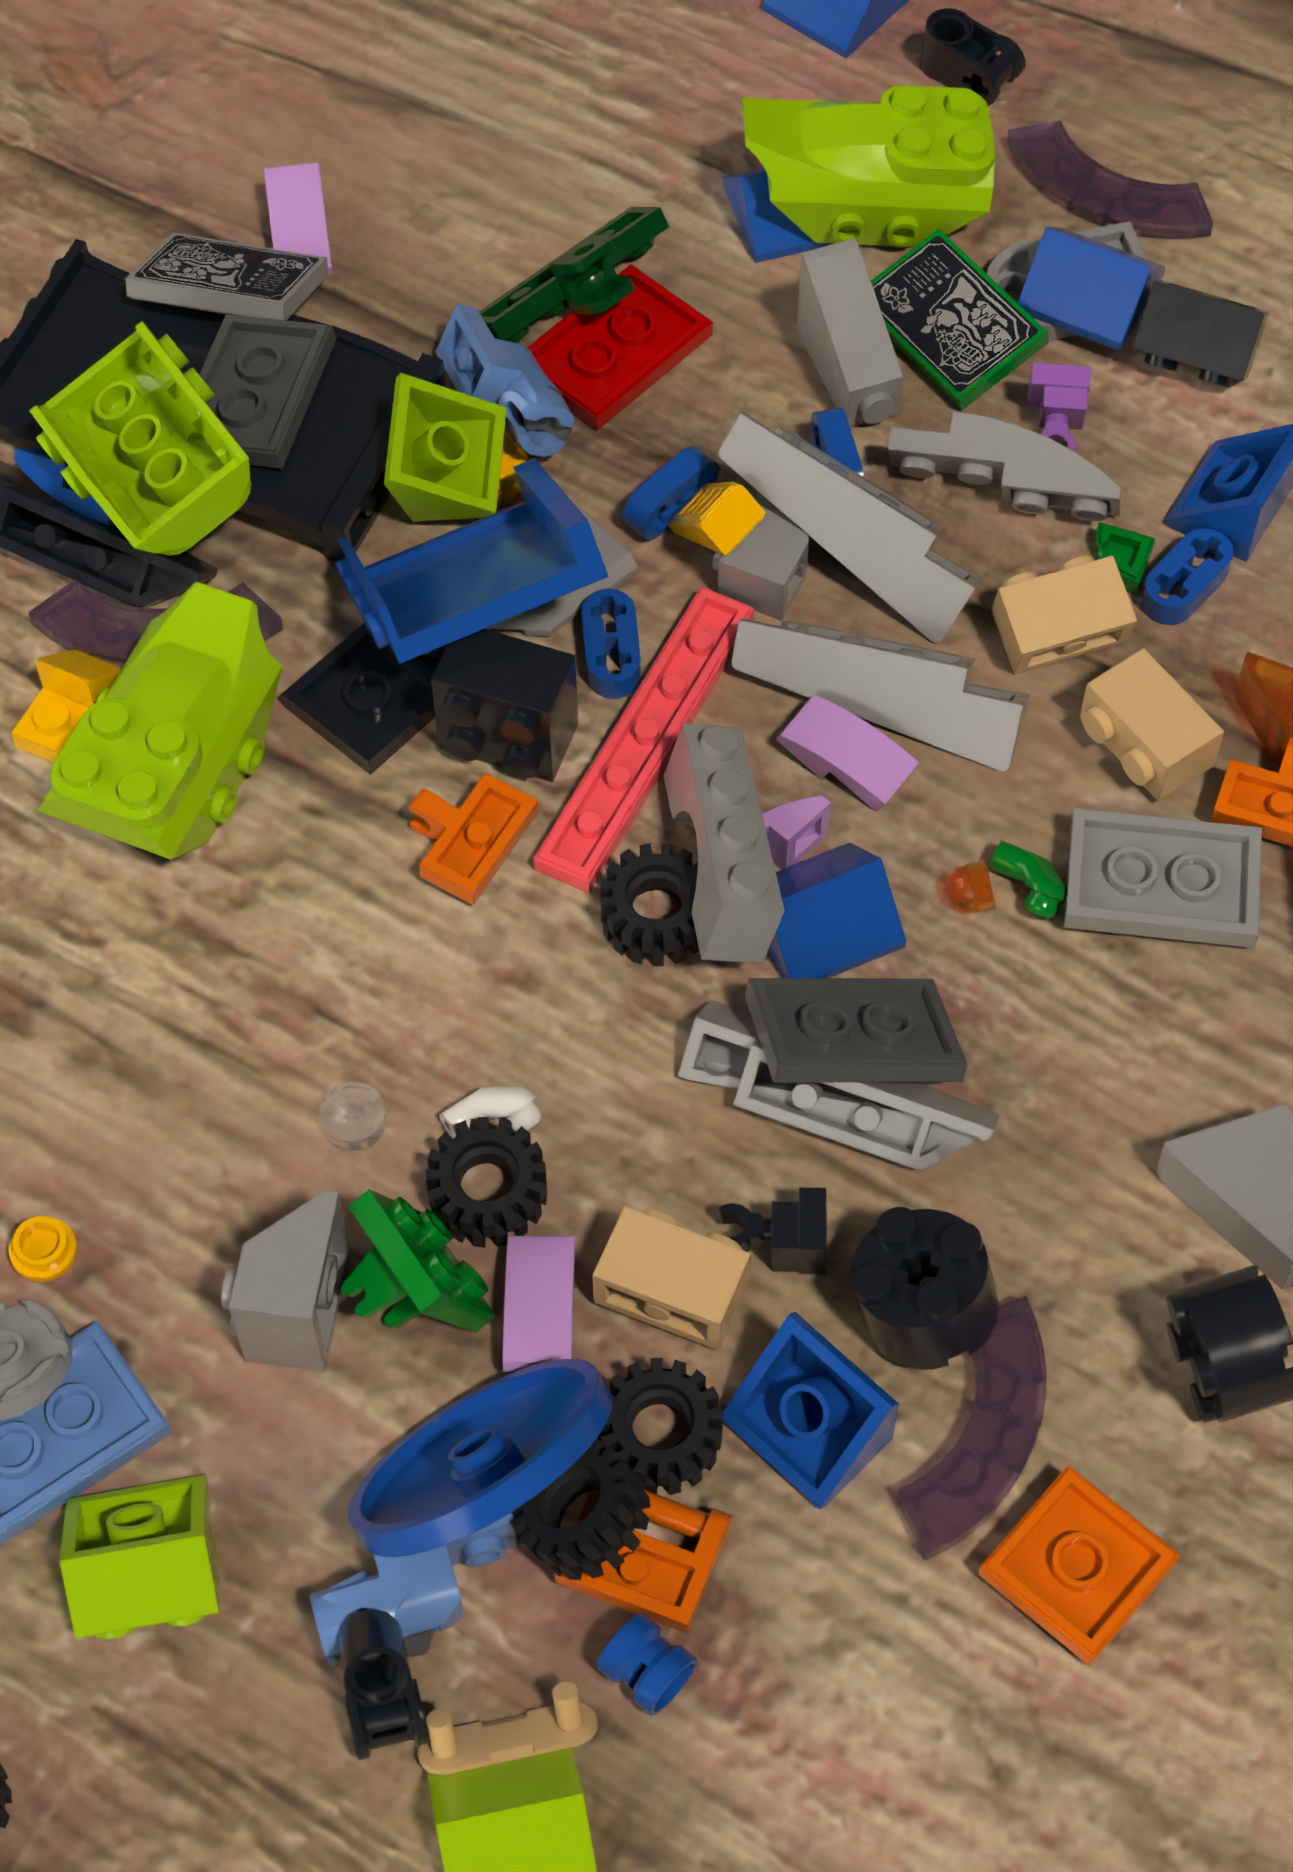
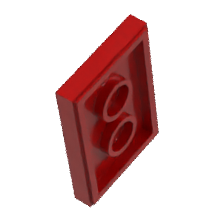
[527,264,713,431]

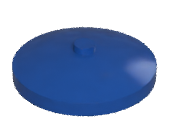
[348,1359,613,1557]

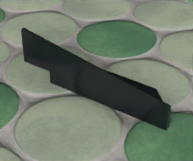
[0,461,218,609]

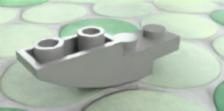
[888,411,1121,521]

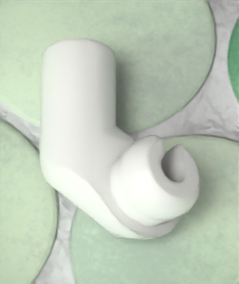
[440,1086,542,1138]

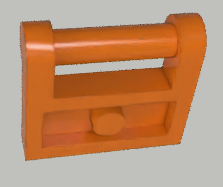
[555,1489,733,1634]

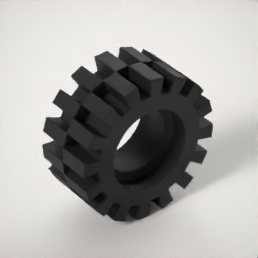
[600,843,699,966]
[425,1116,548,1248]
[598,1358,723,1495]
[511,1439,651,1580]

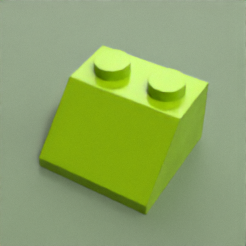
[59,1474,220,1639]

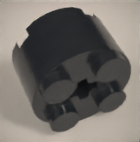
[851,1207,999,1370]
[1166,1265,1293,1423]

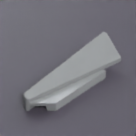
[718,412,982,643]
[732,619,1030,772]
[678,1000,999,1171]

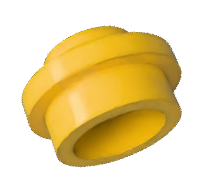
[9,1216,78,1282]

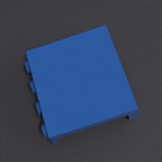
[335,458,609,664]

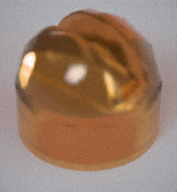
[948,860,996,913]

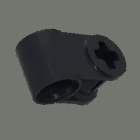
[920,8,1026,106]
[338,1609,430,1760]

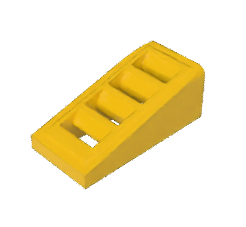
[667,482,766,556]

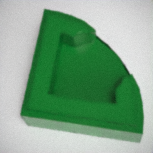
[1094,522,1155,595]

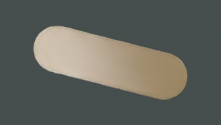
[418,1681,598,1775]

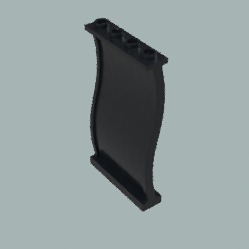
[0,239,446,562]

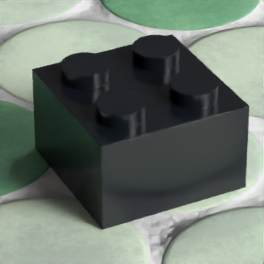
[431,629,578,783]

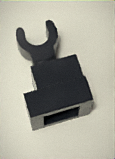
[719,1187,827,1274]

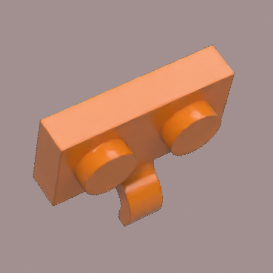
[1210,737,1293,847]
[409,772,539,906]

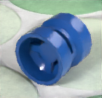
[596,1612,698,1716]

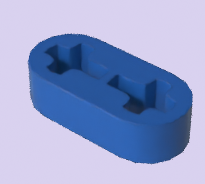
[811,407,864,477]
[622,446,720,540]
[1141,528,1233,625]
[582,589,641,699]

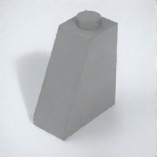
[797,238,903,428]
[1156,1103,1293,1289]

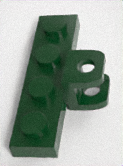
[479,207,669,343]

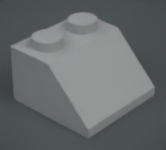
[221,1190,351,1372]

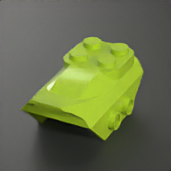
[741,85,995,247]
[29,321,251,556]
[36,582,282,860]

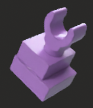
[1027,362,1091,451]

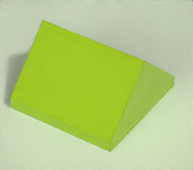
[384,373,507,522]
[427,1748,597,1872]

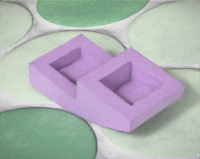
[264,162,333,276]
[776,694,920,812]
[762,795,831,870]
[503,1236,575,1372]

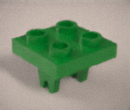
[341,1189,496,1333]

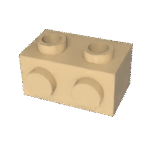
[991,555,1137,675]
[1080,648,1225,802]
[592,1206,751,1351]

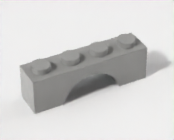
[664,723,785,964]

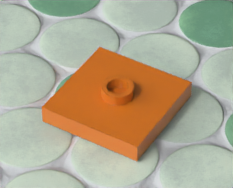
[978,1465,1181,1667]

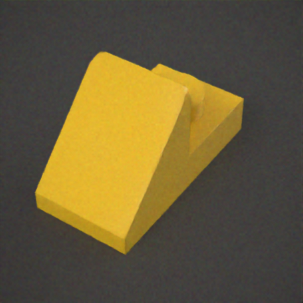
[11,650,122,763]

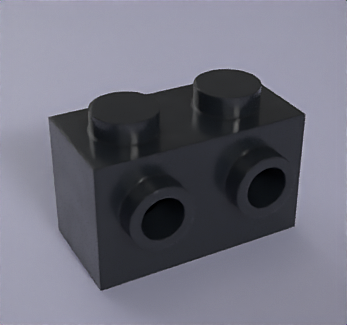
[1133,280,1269,387]

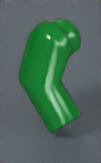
[990,840,1067,919]

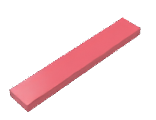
[533,586,755,894]

